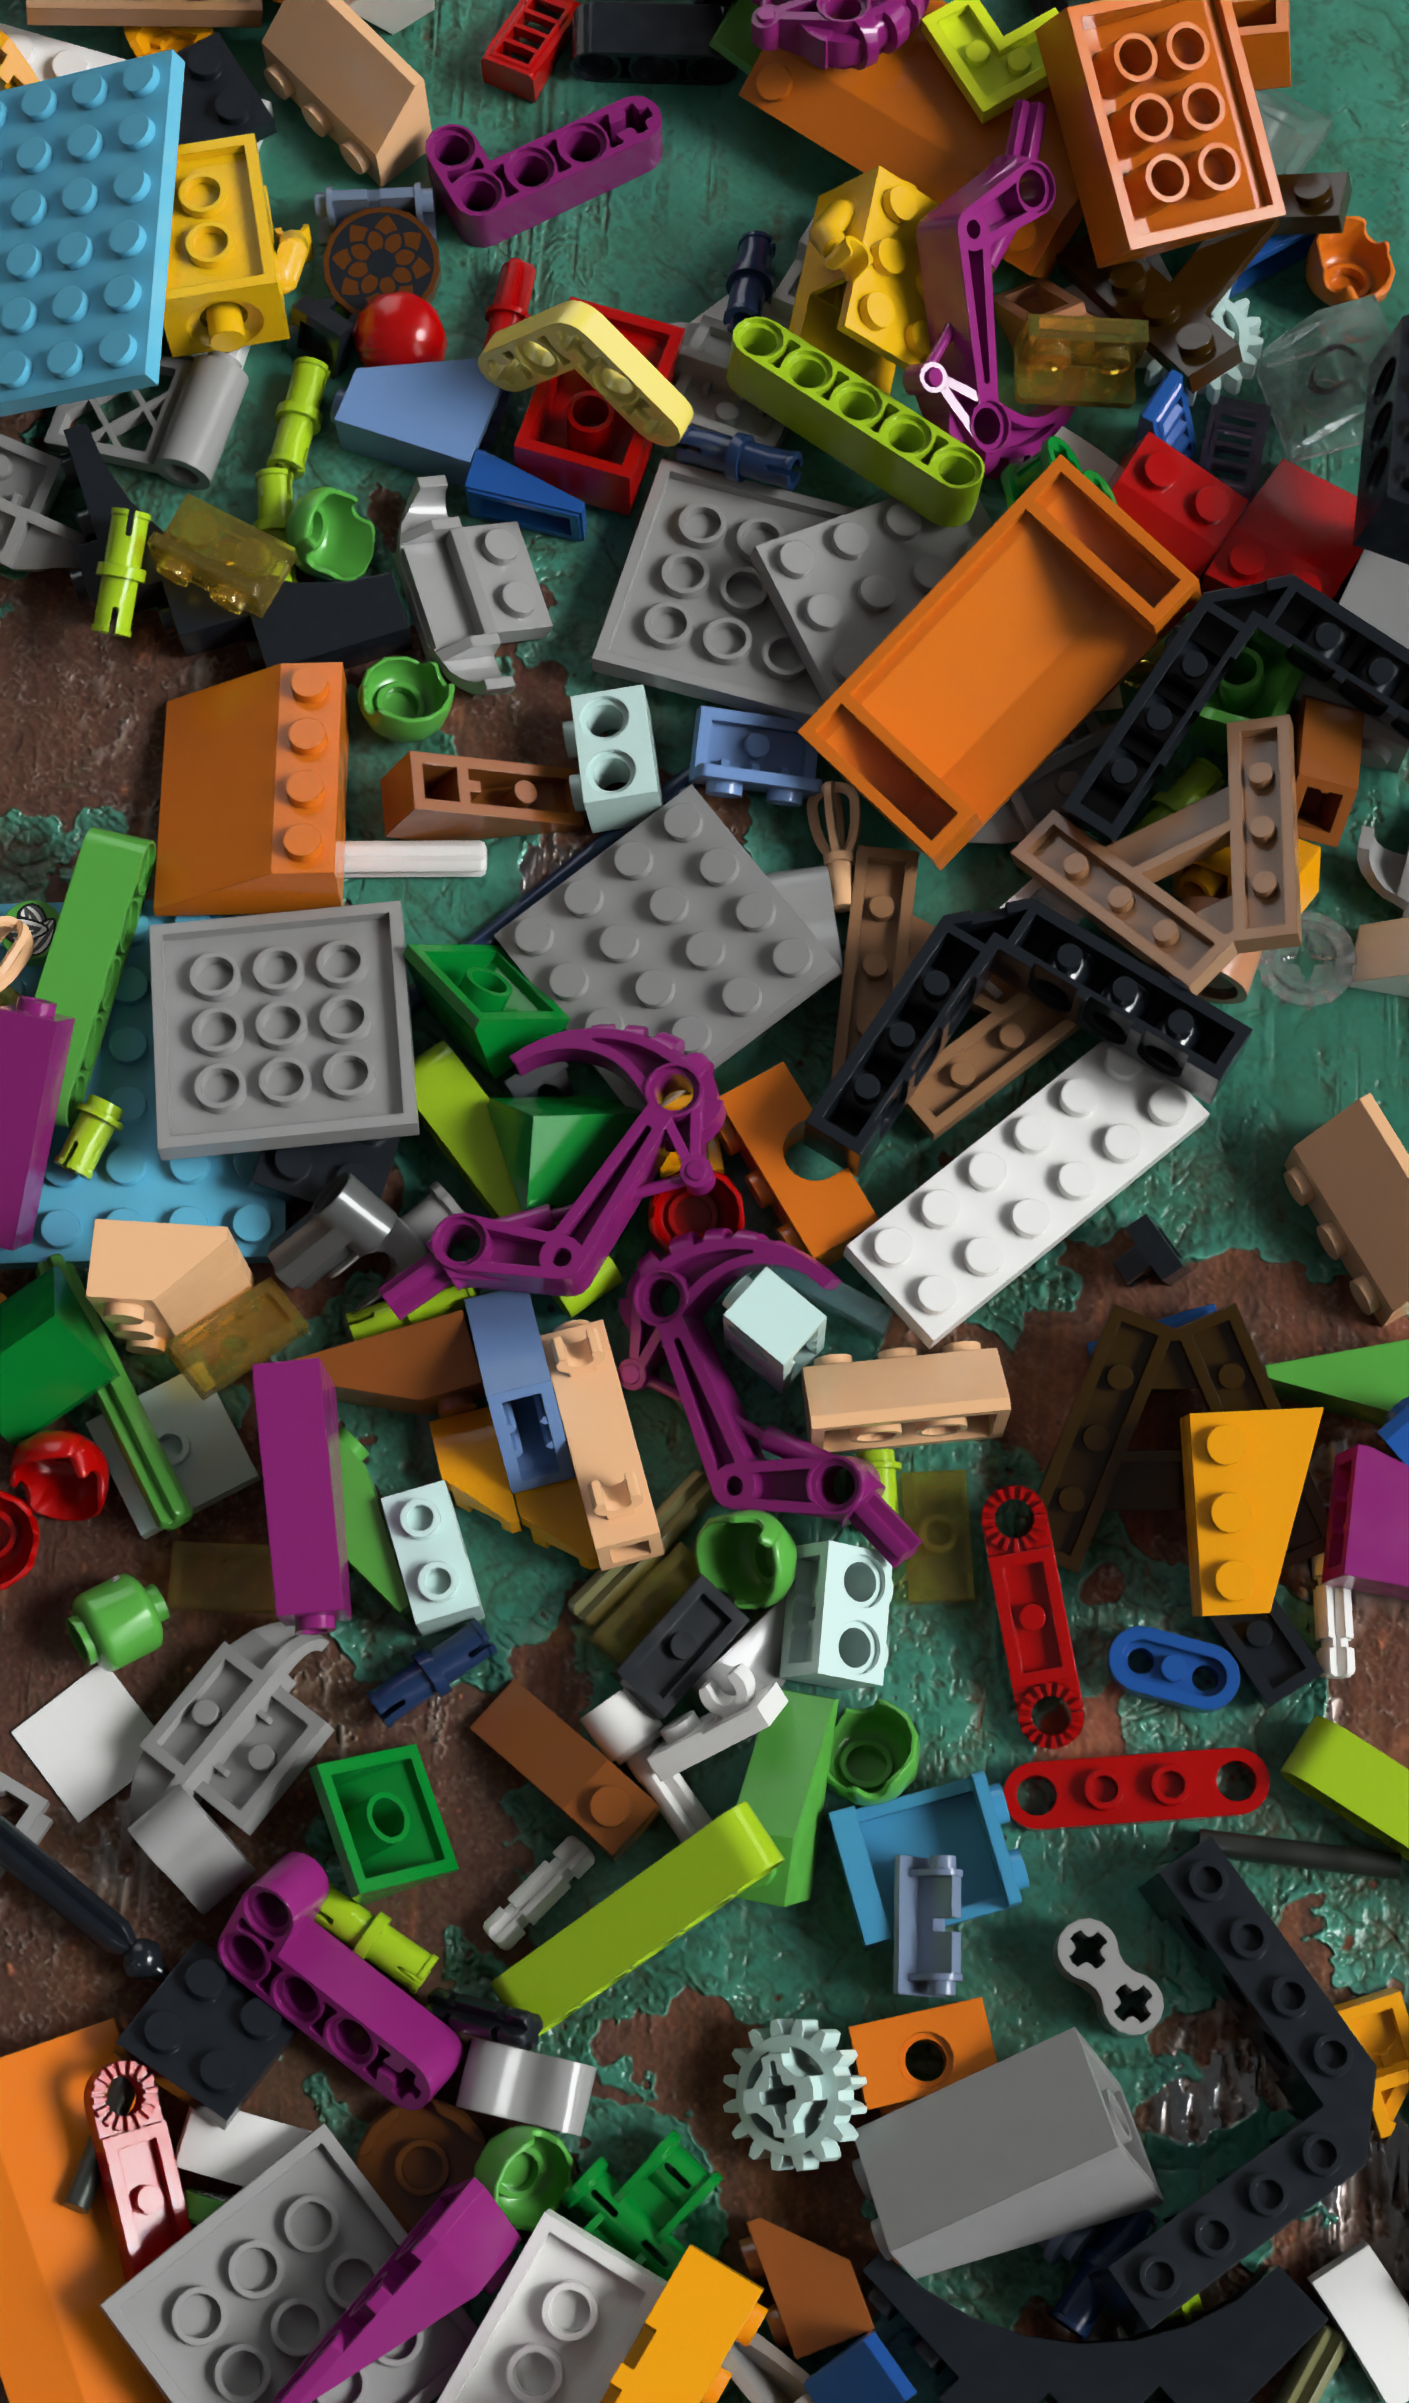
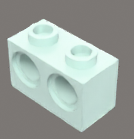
[563,684,663,833]
[722,1266,827,1395]
[381,1480,485,1637]
[779,1540,893,1690]

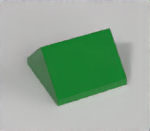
[402,944,571,1080]
[487,1095,642,1211]
[0,1266,120,1446]
[309,1744,459,1906]

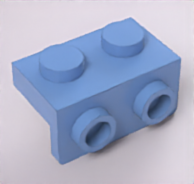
[688,706,822,807]

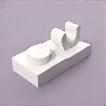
[647,1663,789,1782]

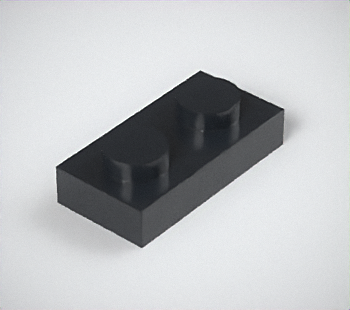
[610,1574,750,1720]
[1203,1597,1324,1711]

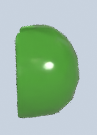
[285,487,376,582]
[358,656,455,743]
[695,1509,797,1609]
[827,1698,920,1806]
[474,2125,573,2233]

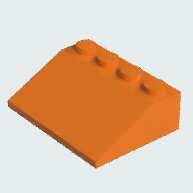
[1035,0,1286,269]
[153,662,350,916]

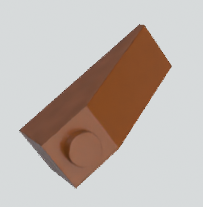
[380,751,584,840]
[288,1310,486,1418]
[469,1679,660,1863]

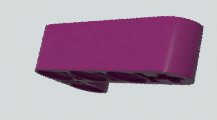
[425,96,663,248]
[217,1852,464,2110]

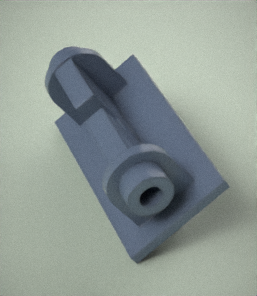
[315,182,437,247]
[893,1855,963,1998]

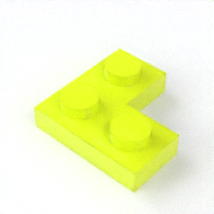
[921,0,1059,124]

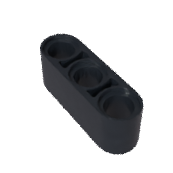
[570,1,738,86]

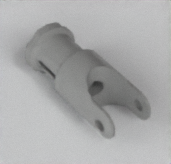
[328,1181,464,1311]

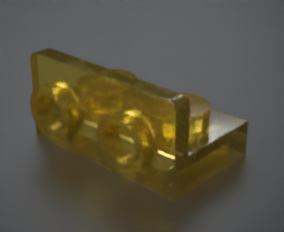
[1013,313,1149,409]
[147,493,298,618]

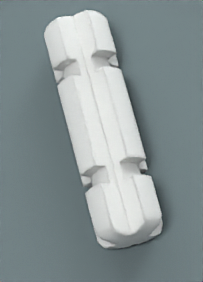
[1311,1552,1355,1679]
[483,1835,595,1951]

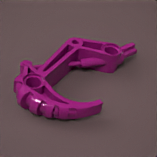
[750,0,930,71]
[903,99,1089,479]
[377,1024,727,1320]
[618,1228,923,1569]

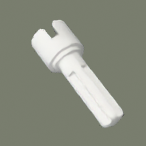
[580,1688,712,1843]

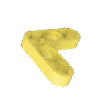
[478,300,694,447]

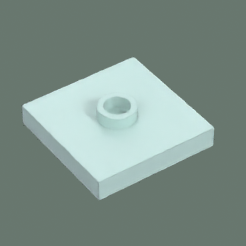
[86,1363,261,1540]

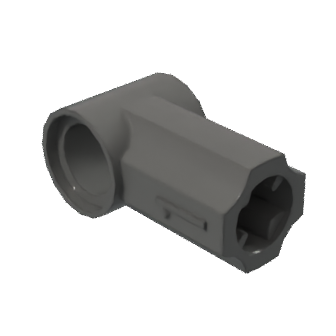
[267,1171,397,1290]

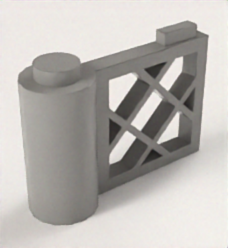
[43,351,249,490]

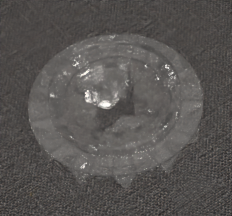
[1257,911,1357,1011]

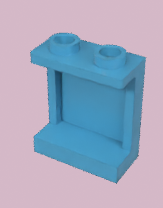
[827,1770,1030,1950]

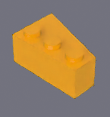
[1180,1407,1324,1617]
[600,2244,768,2403]

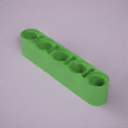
[35,827,156,1129]

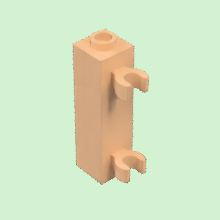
[540,1319,665,1571]

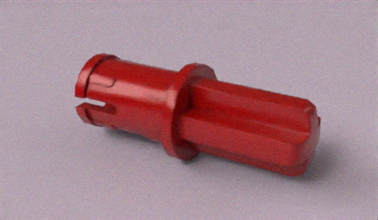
[483,258,536,350]

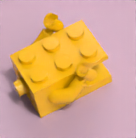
[163,133,314,358]
[789,165,940,396]

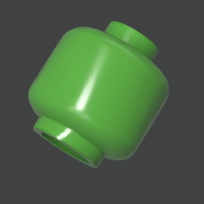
[65,1573,170,1672]

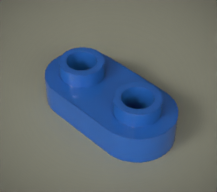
[1106,1626,1240,1713]

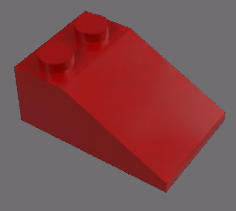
[514,296,685,516]
[1108,431,1249,578]
[1201,459,1364,603]

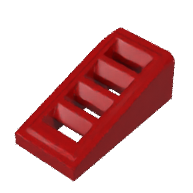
[481,0,582,103]

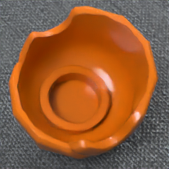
[1304,216,1396,313]

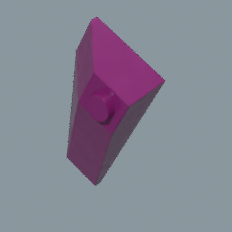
[269,2177,522,2403]

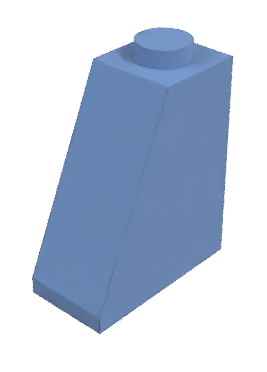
[330,358,514,488]
[464,1290,575,1494]

